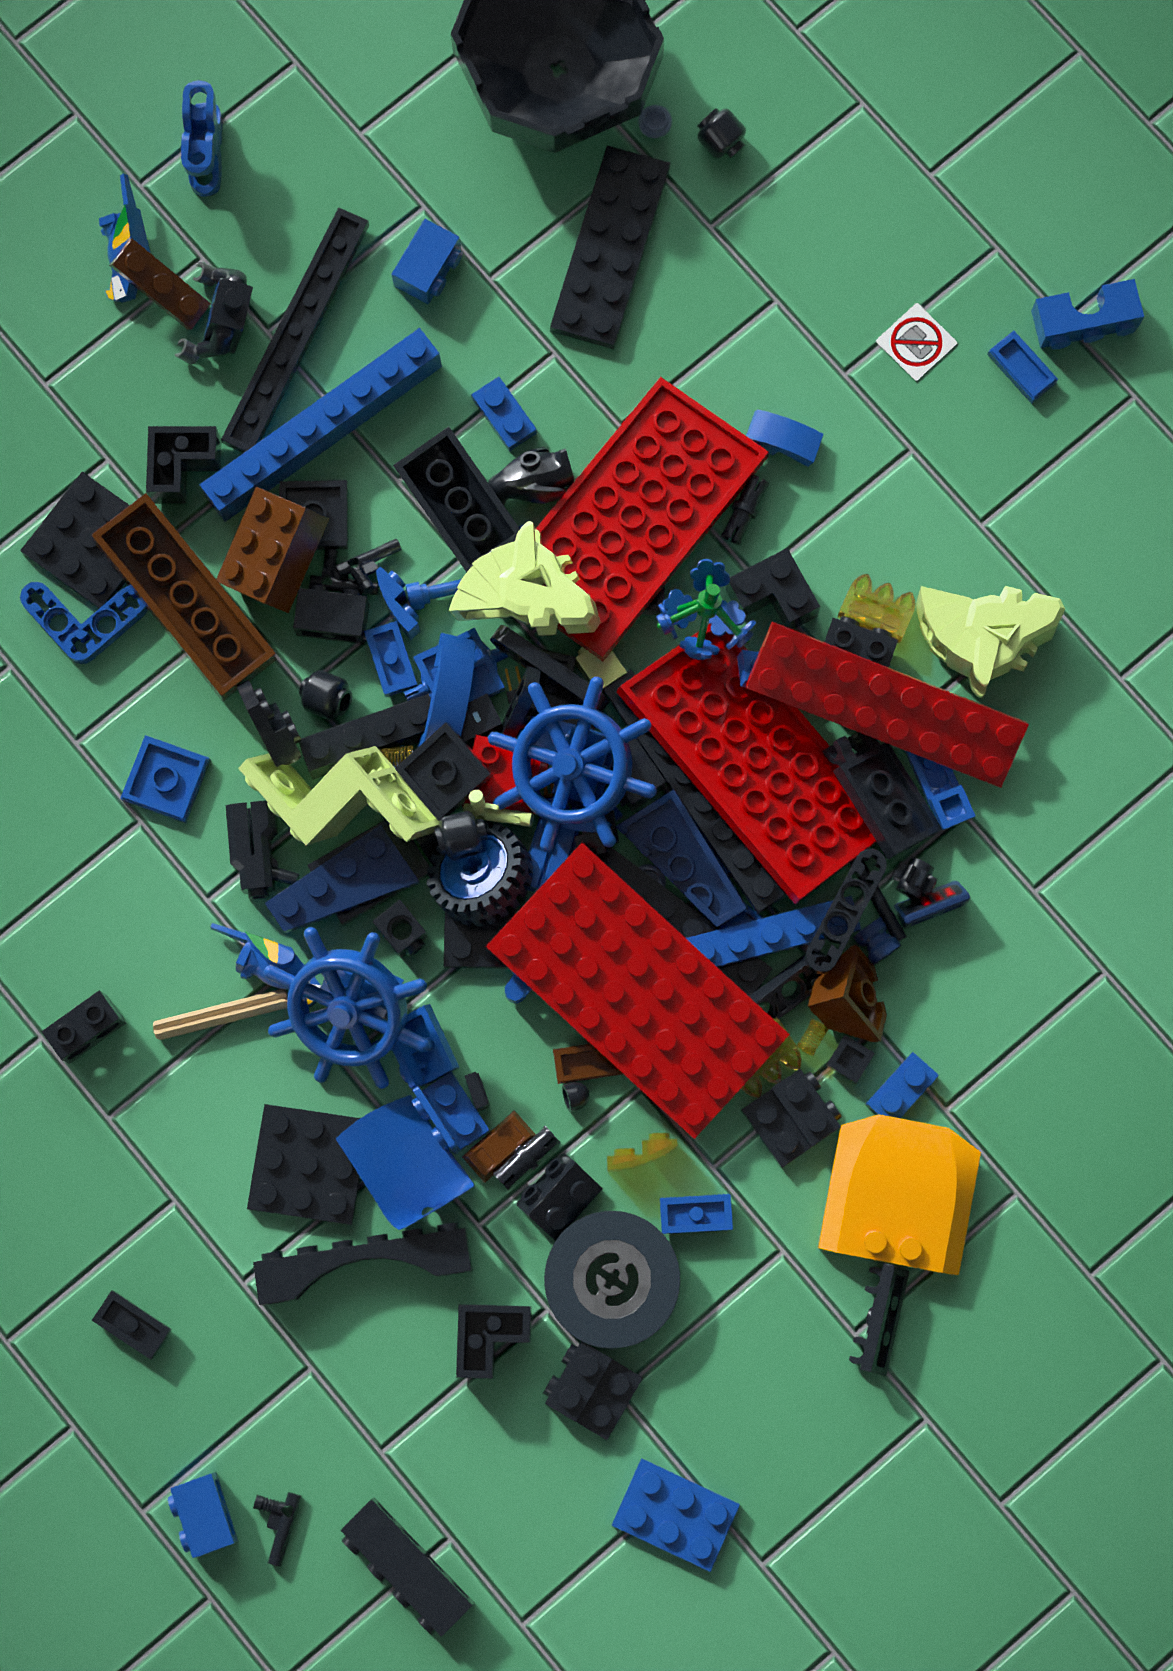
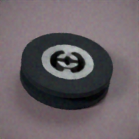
[544,1211,680,1348]

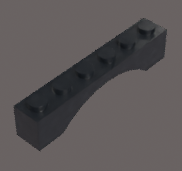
[253,1222,473,1306]

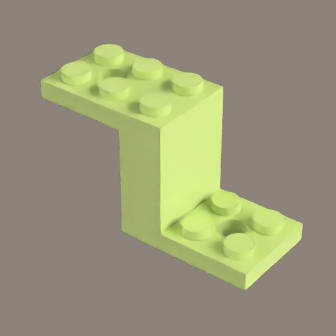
[238,746,439,846]

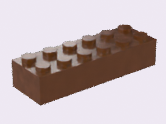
[91,493,277,702]

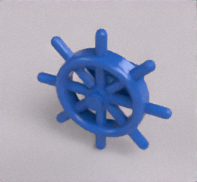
[488,677,657,852]
[264,927,430,1089]

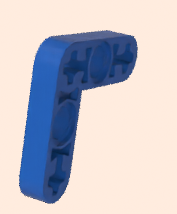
[20,582,148,664]

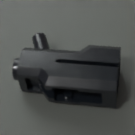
[225,800,300,899]

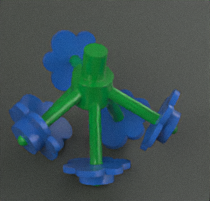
[656,559,756,660]

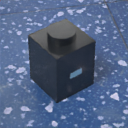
[461,694,503,747]

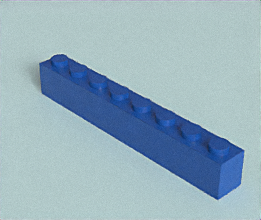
[200,328,442,522]

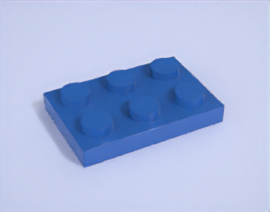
[611,1458,740,1572]

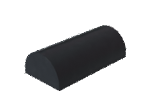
[393,426,520,573]

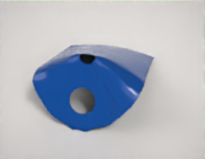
[336,1095,474,1230]

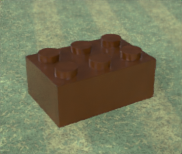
[216,487,329,613]

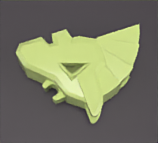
[449,522,601,636]
[916,586,1065,698]

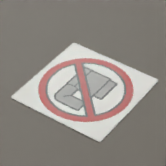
[876,303,957,381]

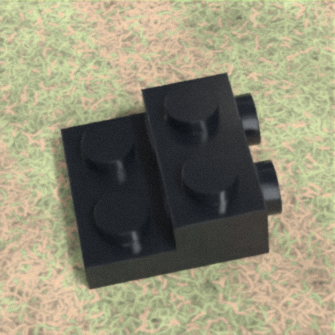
[236,680,302,767]
[741,1069,842,1169]
[543,1341,643,1440]

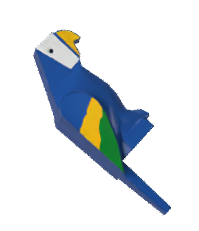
[99,173,150,303]
[210,923,321,1008]

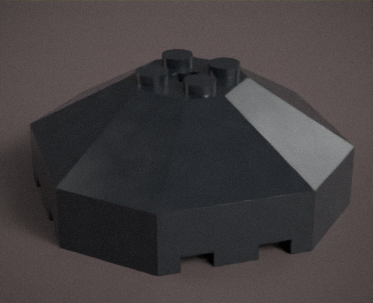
[450,0,664,153]

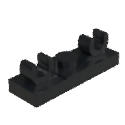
[849,1263,910,1376]

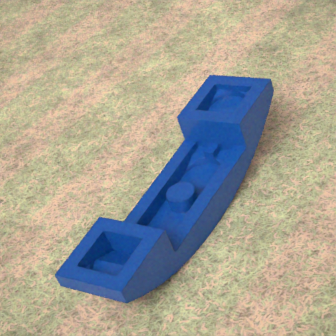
[418,633,475,747]
[904,750,975,830]

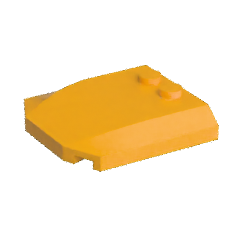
[818,1114,981,1275]

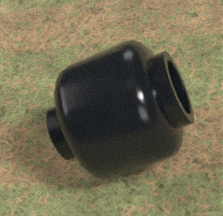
[697,108,746,159]
[299,670,352,720]
[434,811,488,860]

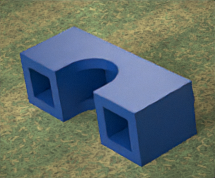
[1031,279,1144,350]

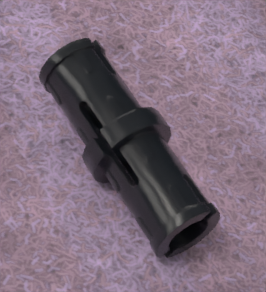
[721,475,769,545]
[493,1126,560,1190]

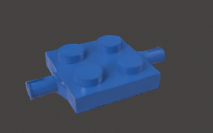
[404,628,508,702]

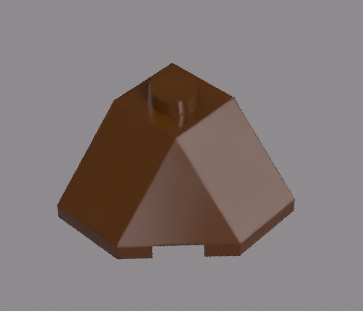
[808,945,887,1043]

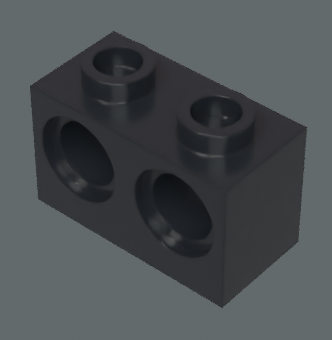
[41,990,126,1064]

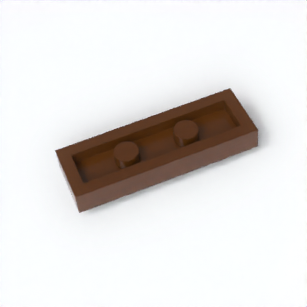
[109,238,211,330]

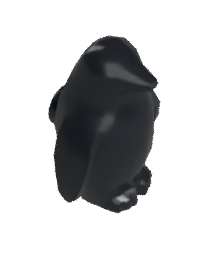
[488,447,574,505]

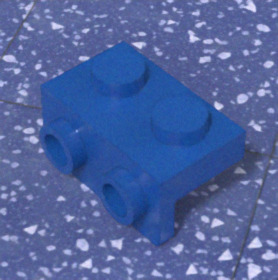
[391,1004,459,1088]

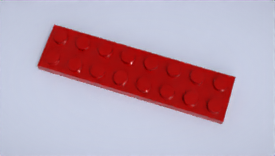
[745,622,1029,788]

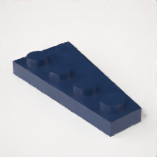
[615,790,748,927]
[265,825,421,934]

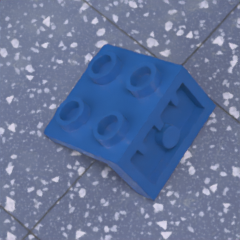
[411,1072,490,1154]

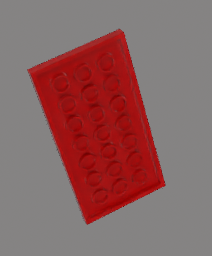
[535,377,769,662]
[616,624,877,904]
[486,843,790,1139]

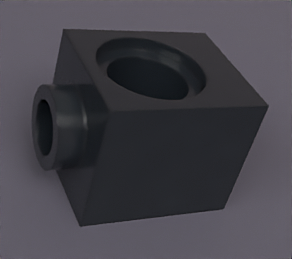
[373,900,428,958]

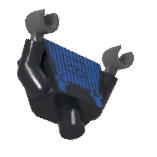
[175,262,253,364]

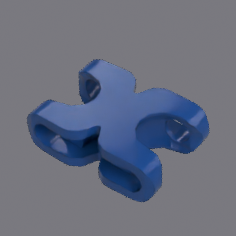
[181,80,223,197]

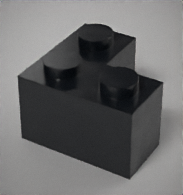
[146,426,222,504]
[725,548,820,630]
[456,1304,532,1379]

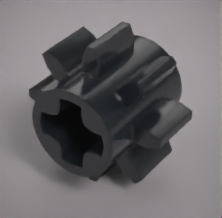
[893,857,938,900]

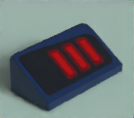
[894,881,971,929]

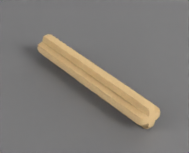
[153,989,288,1040]

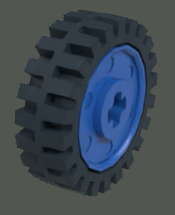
[427,821,533,926]

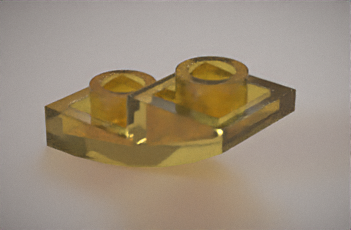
[607,1133,678,1172]

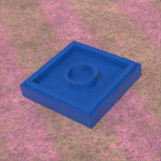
[120,735,211,823]

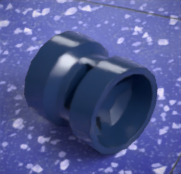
[853,917,902,966]

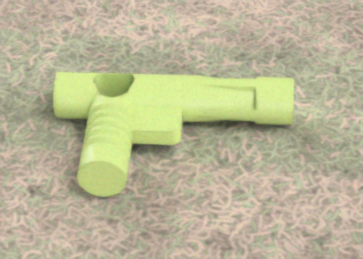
[463,790,534,827]

